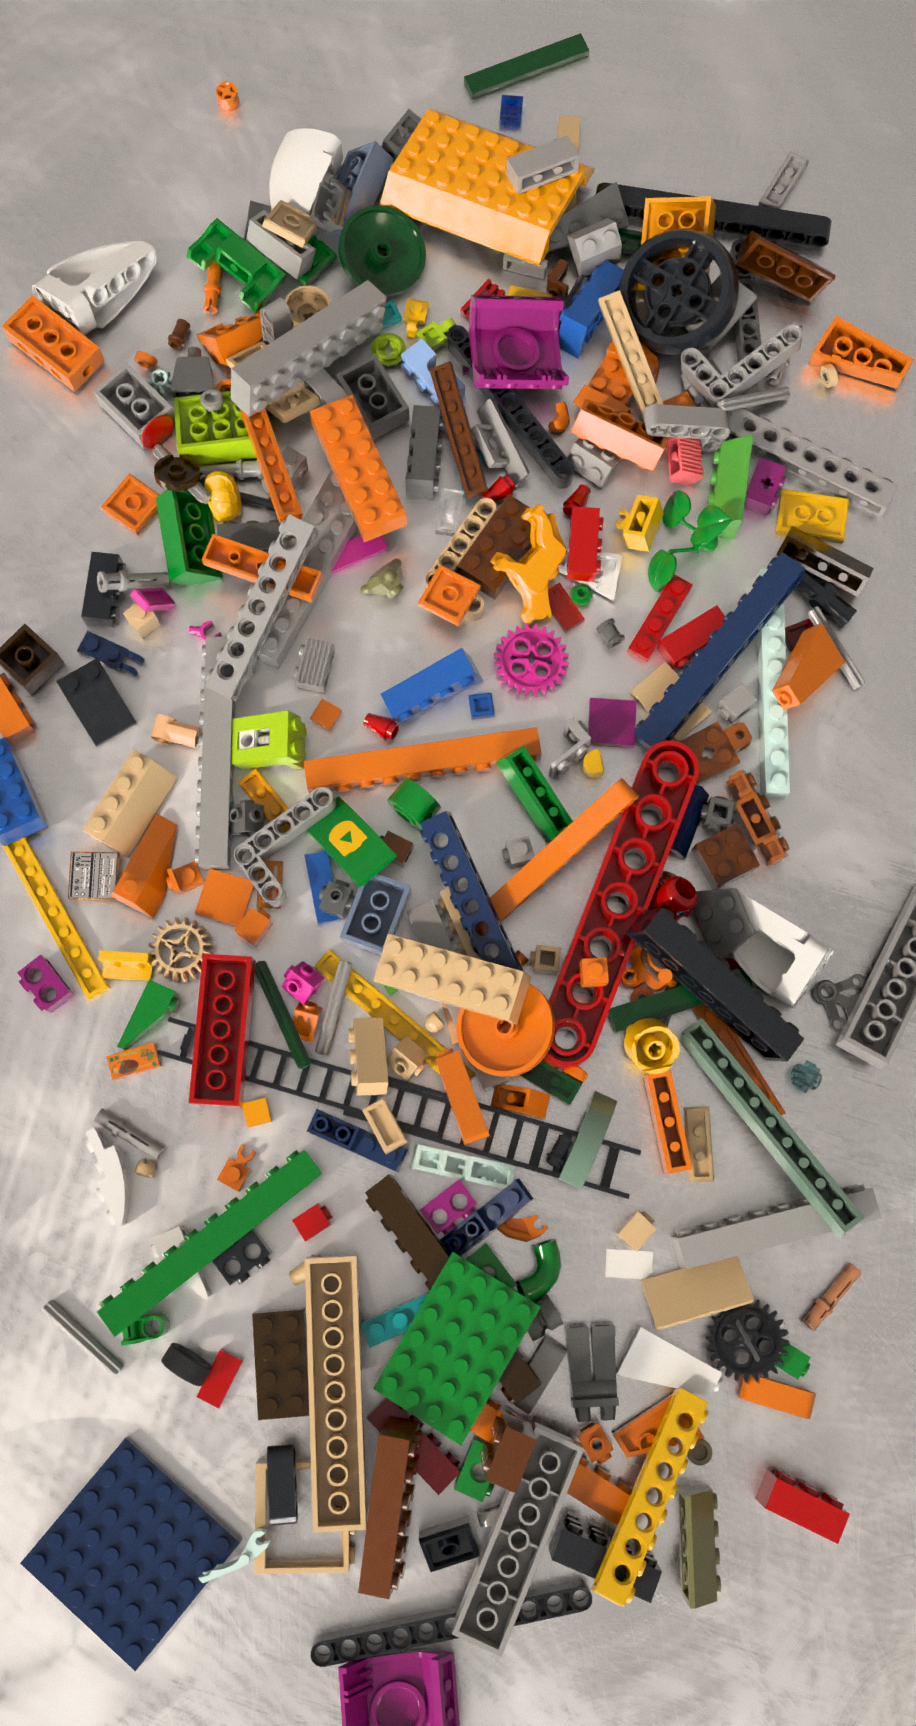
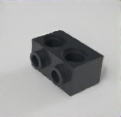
[212,1229,273,1286]

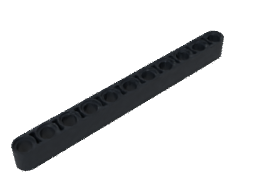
[595,182,832,247]
[310,1580,592,1667]

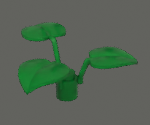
[648,490,733,593]

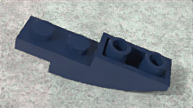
[307,1109,408,1172]
[440,1178,534,1256]

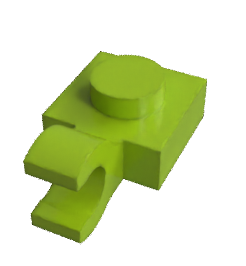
[416,318,456,351]

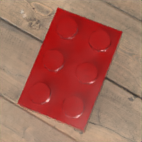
[755,1468,850,1544]

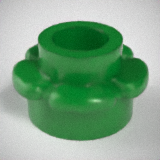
[570,584,593,606]

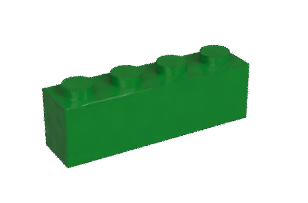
[496,745,573,841]

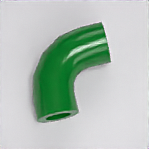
[516,1239,562,1301]

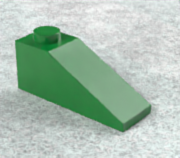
[117,980,180,1050]

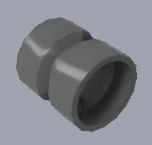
[527,1294,564,1342]

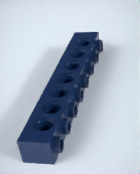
[420,811,524,972]

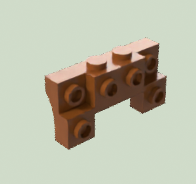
[726,770,790,866]

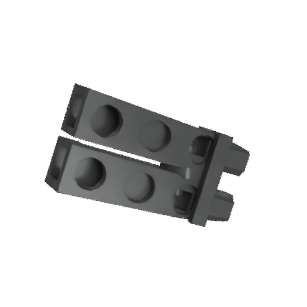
[564,1324,619,1422]

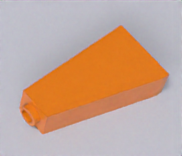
[772,623,845,710]
[435,1048,490,1145]

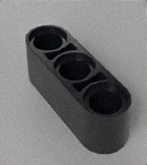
[267,1444,298,1525]

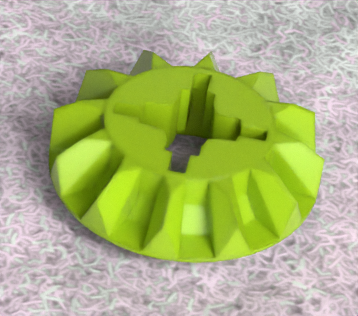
[371,333,406,368]

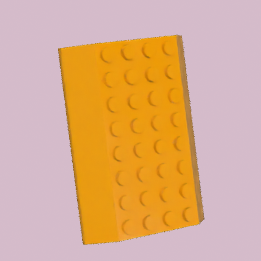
[380,109,595,266]

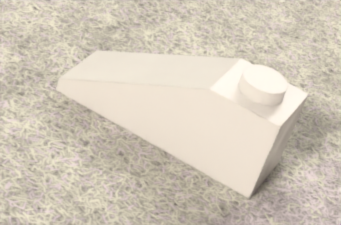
[150,1225,212,1299]

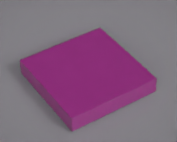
[588,698,637,748]

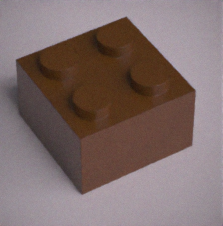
[691,823,760,890]

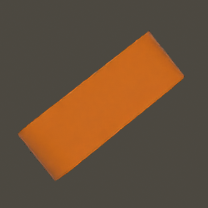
[739,1376,816,1419]

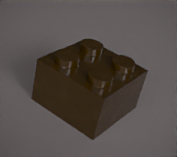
[0,624,64,695]

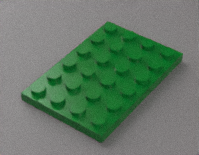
[373,1252,541,1446]

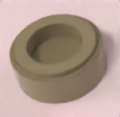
[687,1439,712,1466]

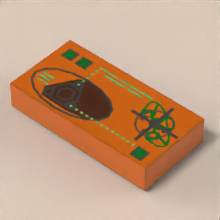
[106,1042,161,1080]

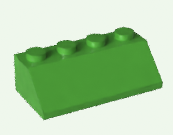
[707,435,753,539]

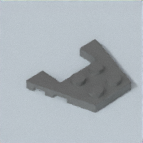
[693,888,755,960]

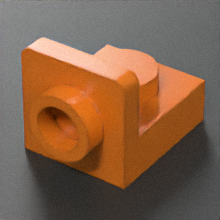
[165,861,205,895]
[293,1001,323,1042]

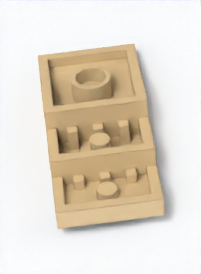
[226,341,320,424]

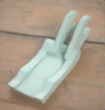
[198,1528,272,1583]

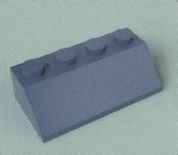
[333,141,393,233]

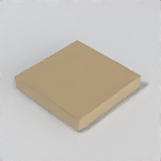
[262,200,318,248]

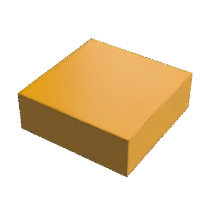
[243,1097,272,1128]

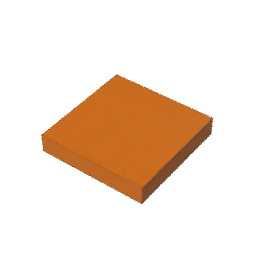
[101,473,159,536]
[418,564,481,627]
[195,868,255,927]

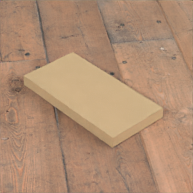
[641,1256,754,1331]

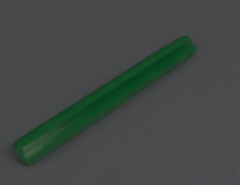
[255,961,311,1069]

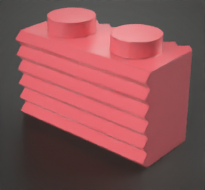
[666,437,704,486]

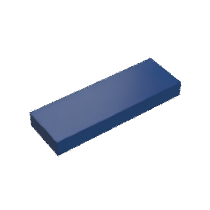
[304,851,342,925]

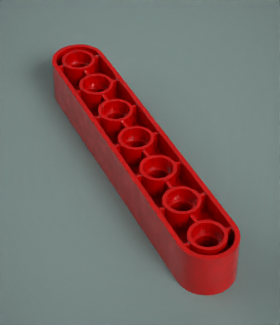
[543,740,699,1070]

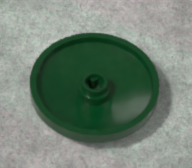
[338,205,426,297]

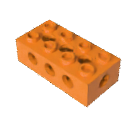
[2,295,105,392]

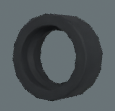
[161,1343,212,1386]

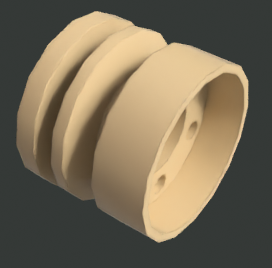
[285,286,331,329]

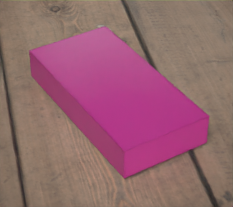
[130,587,176,612]

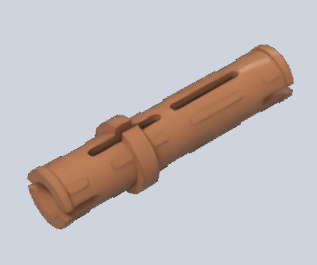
[802,1263,862,1332]

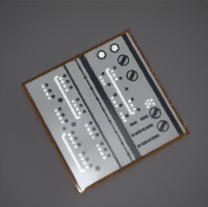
[68,851,120,901]

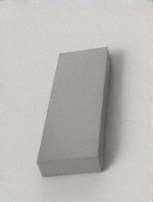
[758,151,809,209]

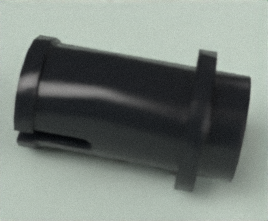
[546,1134,573,1168]

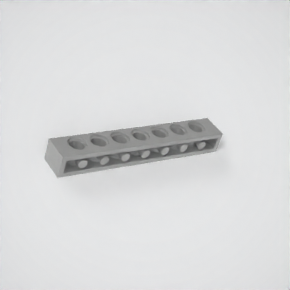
[726,408,898,518]
[205,514,319,701]

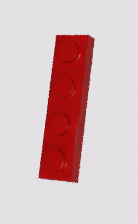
[627,574,693,662]

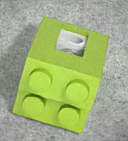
[231,710,307,770]

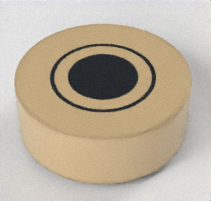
[820,363,838,388]

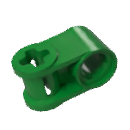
[121,1313,170,1346]

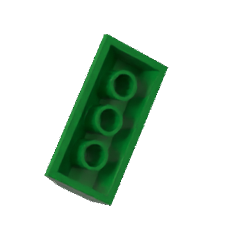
[156,490,223,585]

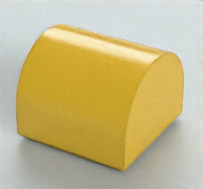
[582,749,604,779]

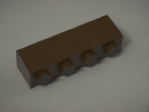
[776,526,874,597]

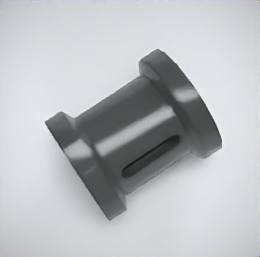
[596,618,625,649]

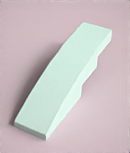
[410,1144,516,1189]

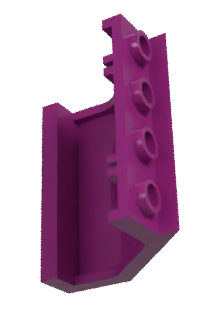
[469,295,569,389]
[338,1648,460,1726]

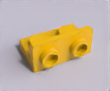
[98,950,153,981]

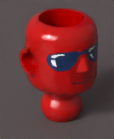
[648,876,697,921]

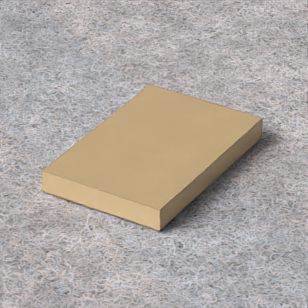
[630,662,712,742]

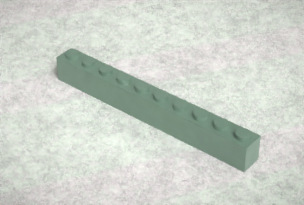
[680,1018,865,1240]

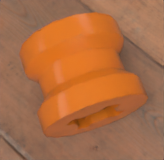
[216,81,239,112]

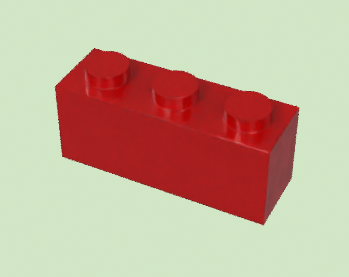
[566,506,604,582]
[657,605,725,669]

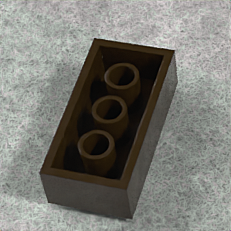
[252,1307,309,1420]

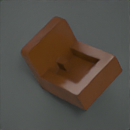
[546,259,569,301]

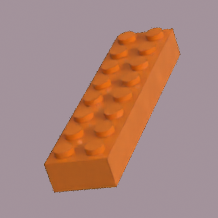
[202,534,323,603]

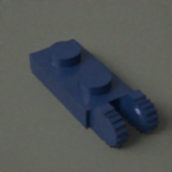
[77,630,145,677]

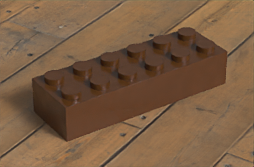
[358,1417,422,1599]

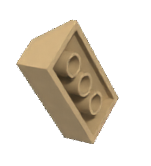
[82,749,178,858]

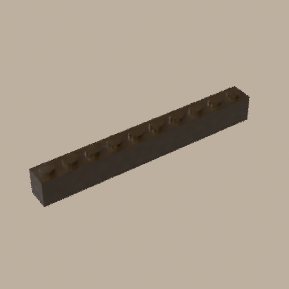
[365,1174,542,1404]

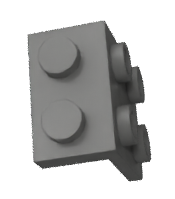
[567,438,622,488]
[549,717,591,777]

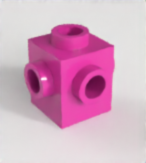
[281,961,325,1005]

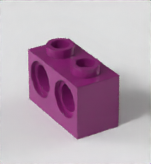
[17,955,75,1013]
[420,1180,477,1235]

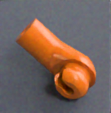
[548,402,570,434]

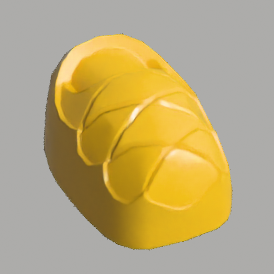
[204,471,242,522]

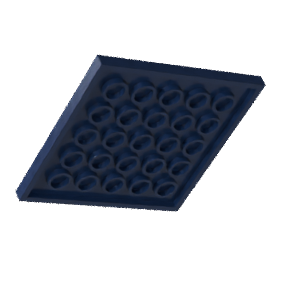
[20,1436,241,1671]

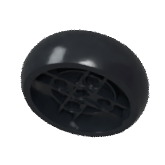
[619,228,739,355]

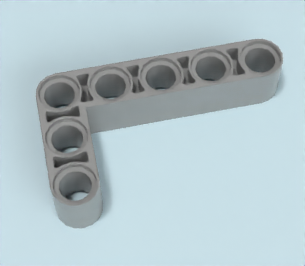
[260,297,347,407]
[681,324,803,408]
[234,787,336,907]

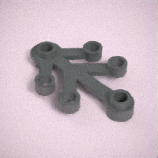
[813,974,865,1032]

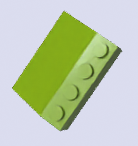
[174,391,267,465]

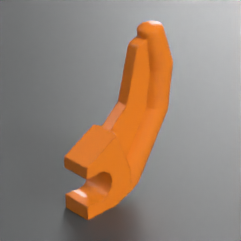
[497,1215,549,1242]

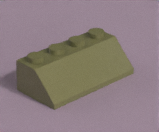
[678,1485,721,1609]

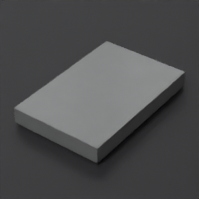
[682,274,757,350]

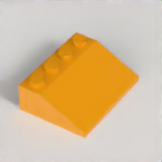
[638,196,716,295]

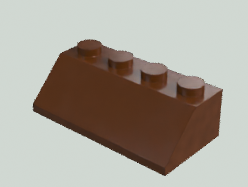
[735,231,836,303]

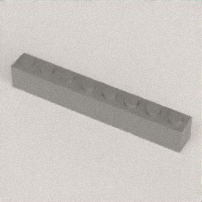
[406,900,511,1091]

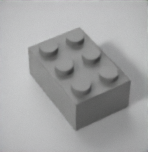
[93,362,175,449]

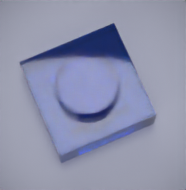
[500,95,523,121]

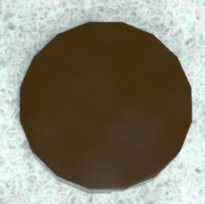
[154,455,200,491]

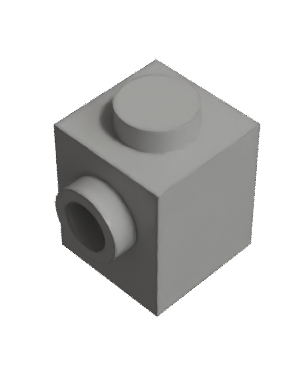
[502,836,534,870]

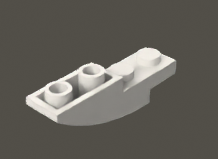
[85,1127,130,1227]

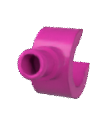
[189,621,222,642]

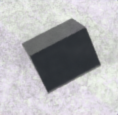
[419,1515,480,1572]

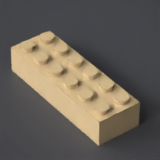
[373,934,531,1024]

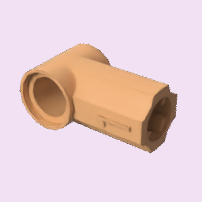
[150,714,201,748]

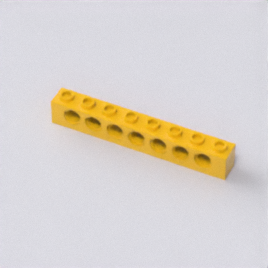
[591,1388,709,1607]

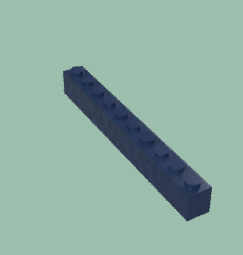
[634,552,805,750]

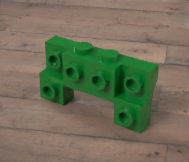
[186,218,286,313]

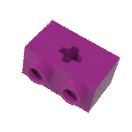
[744,458,786,515]

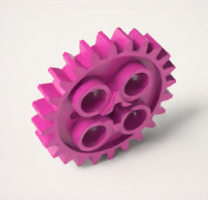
[494,623,569,698]

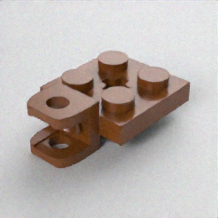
[679,721,752,785]

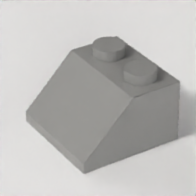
[567,218,622,277]

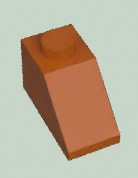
[490,1084,550,1119]

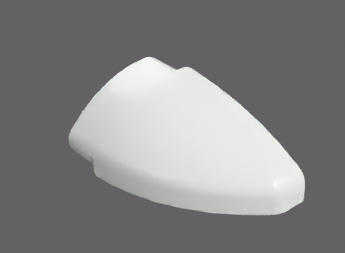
[269,128,343,215]
[32,241,157,336]
[723,884,834,1008]

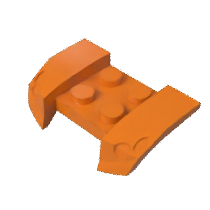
[573,340,660,414]

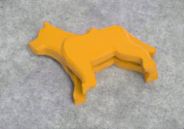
[490,504,567,625]

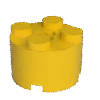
[624,1018,680,1074]

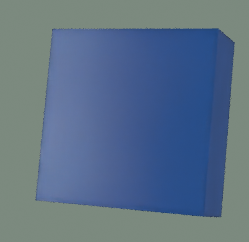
[468,693,495,720]

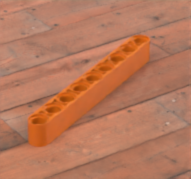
[474,778,639,935]

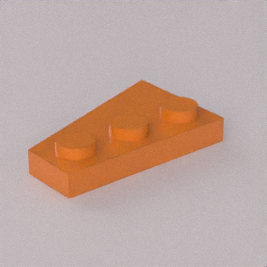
[612,1393,705,1458]

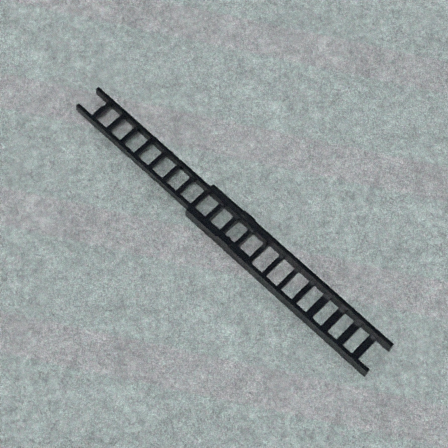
[157,1017,641,1199]

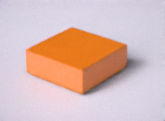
[310,699,342,731]

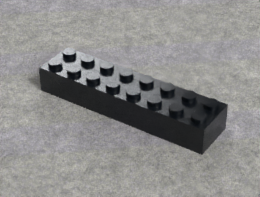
[626,908,805,1062]

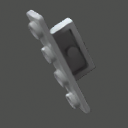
[471,399,530,486]

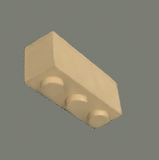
[348,1018,388,1096]

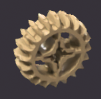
[148,917,214,982]

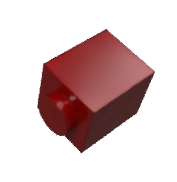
[292,1203,333,1242]

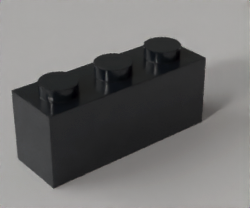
[81,552,126,628]

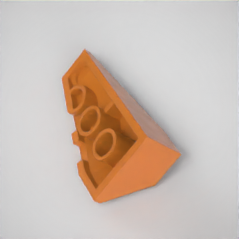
[196,310,263,366]
[110,813,177,919]

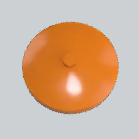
[456,983,555,1077]

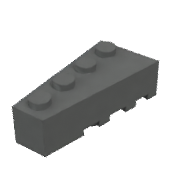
[405,405,444,501]

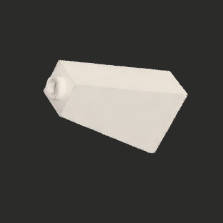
[616,1325,723,1396]

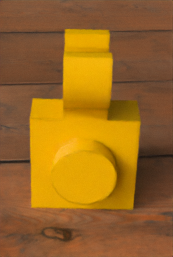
[403,298,429,338]

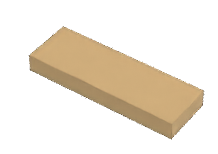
[684,1107,714,1182]

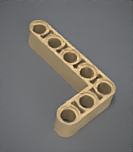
[425,498,496,621]

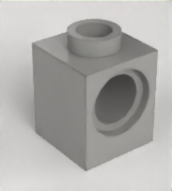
[717,683,757,724]

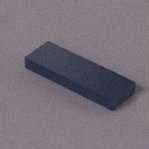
[671,785,709,859]

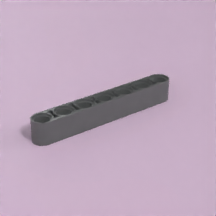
[730,238,762,389]

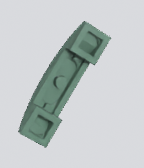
[558,1091,617,1190]

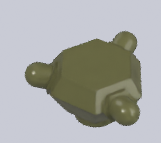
[360,558,404,599]

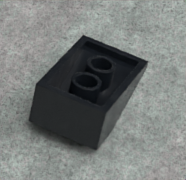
[56,658,137,747]

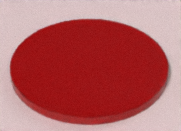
[141,415,174,449]

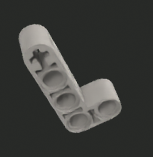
[643,404,730,453]

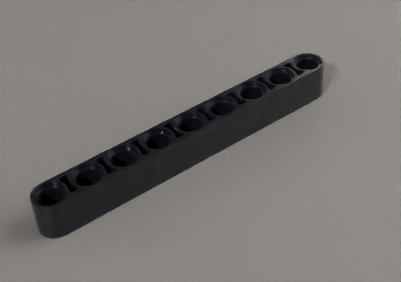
[448,325,574,489]

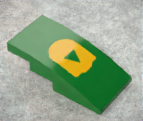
[306,796,397,887]

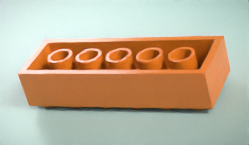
[310,395,407,543]

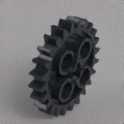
[706,1299,790,1384]

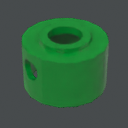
[387,778,441,830]

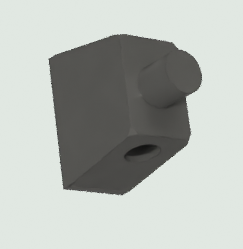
[171,347,215,398]

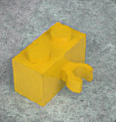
[615,495,664,552]

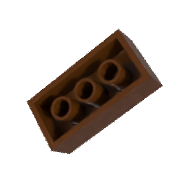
[457,494,532,600]
[480,1411,537,1494]

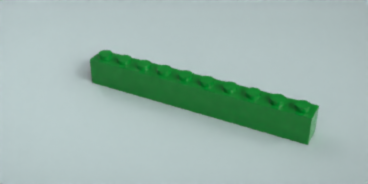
[97,1150,322,1337]

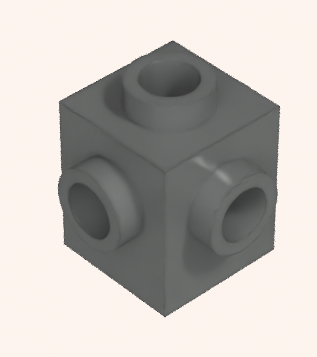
[700,796,736,832]
[229,800,265,837]
[319,879,355,919]

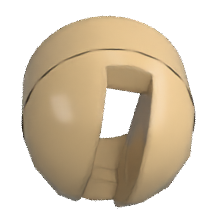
[425,1011,446,1033]
[134,1158,156,1178]

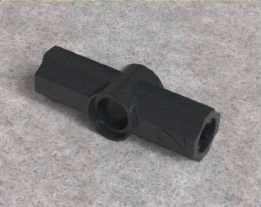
[795,570,857,627]

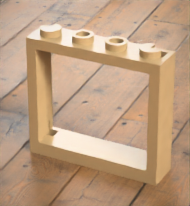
[254,1458,355,1574]

